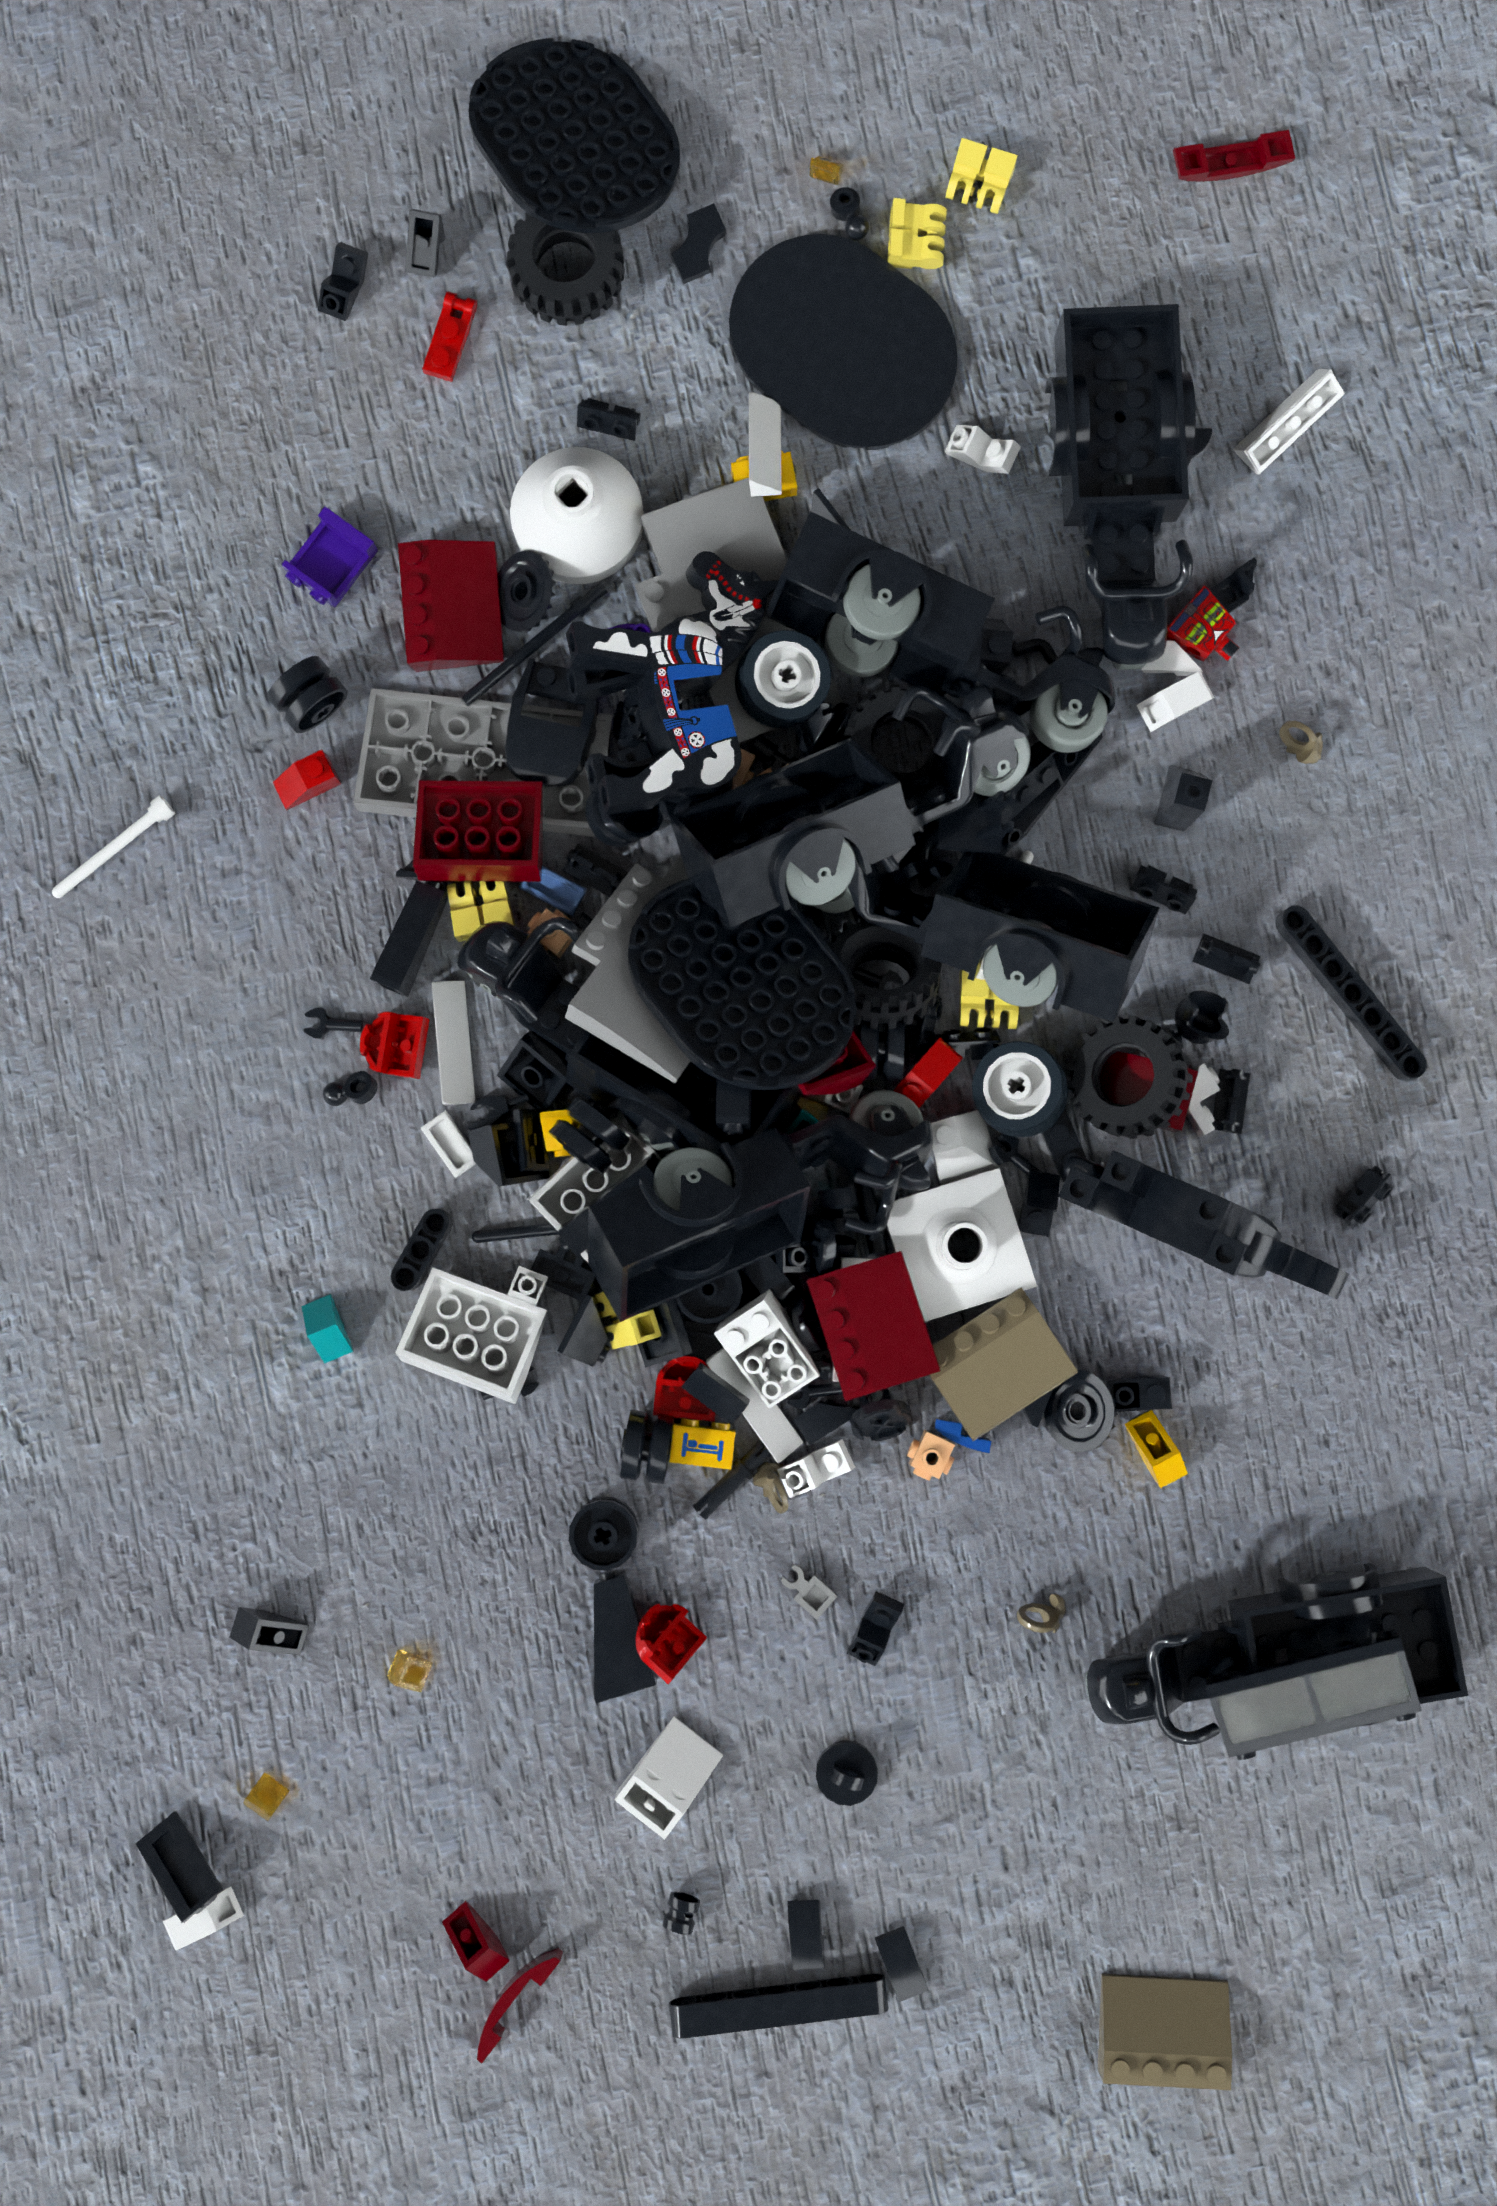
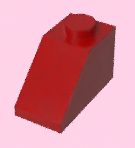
[273,749,341,810]
[893,1038,963,1108]

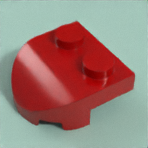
[360,1012,430,1079]
[653,1356,716,1422]
[636,1603,707,1684]

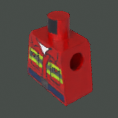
[1167,585,1240,662]

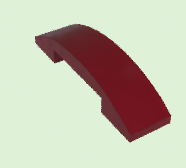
[1173,130,1295,182]
[477,1948,563,2064]

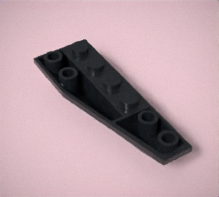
[960,733,1103,855]

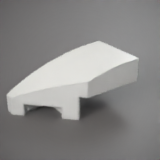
[1141,640,1203,676]

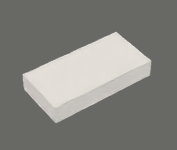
[421,1110,477,1179]

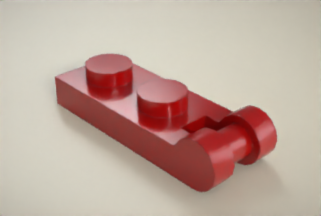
[422,291,477,382]

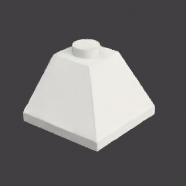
[931,1110,1000,1186]

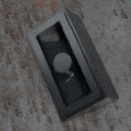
[681,1362,750,1424]

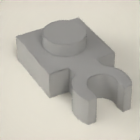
[781,1563,838,1620]

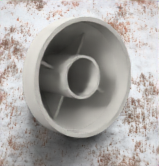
[510,447,644,584]

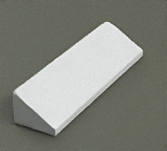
[1234,369,1345,475]
[749,392,782,497]
[432,981,476,1106]
[706,1347,804,1463]

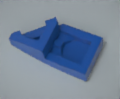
[934,1419,991,1453]

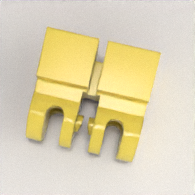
[945,138,1018,214]
[887,198,947,269]
[447,881,516,942]
[959,970,1019,1029]
[595,1292,662,1350]

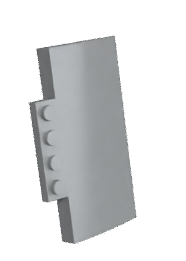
[635,478,843,745]
[353,688,613,846]
[565,855,690,1083]

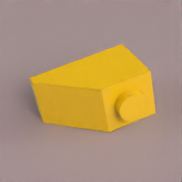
[540,1109,577,1157]
[1125,1410,1188,1488]

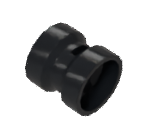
[662,1892,700,1935]

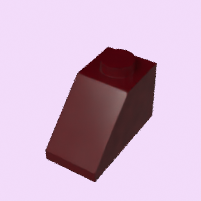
[442,1901,510,1982]

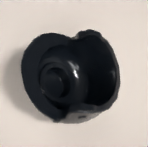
[1174,991,1229,1044]

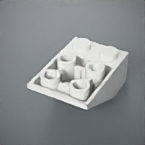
[714,1289,820,1409]
[614,1716,723,1840]

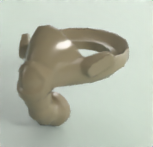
[1279,721,1323,764]
[753,1462,789,1514]
[1017,1593,1066,1633]

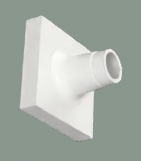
[886,1168,1037,1322]

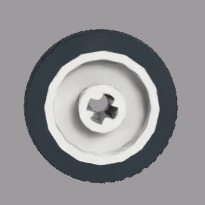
[735,630,831,728]
[972,1041,1068,1137]

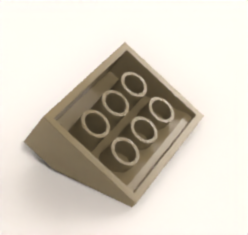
[929,1288,1078,1441]
[1097,1974,1232,2090]

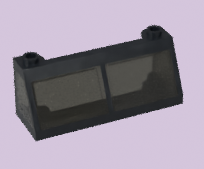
[1206,1629,1422,1760]

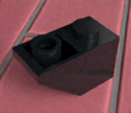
[1106,1375,1172,1412]

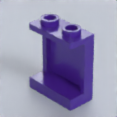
[281,506,378,608]

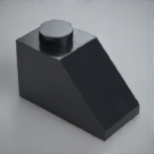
[229,1607,310,1656]

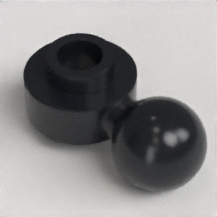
[830,187,869,240]
[323,1071,378,1106]

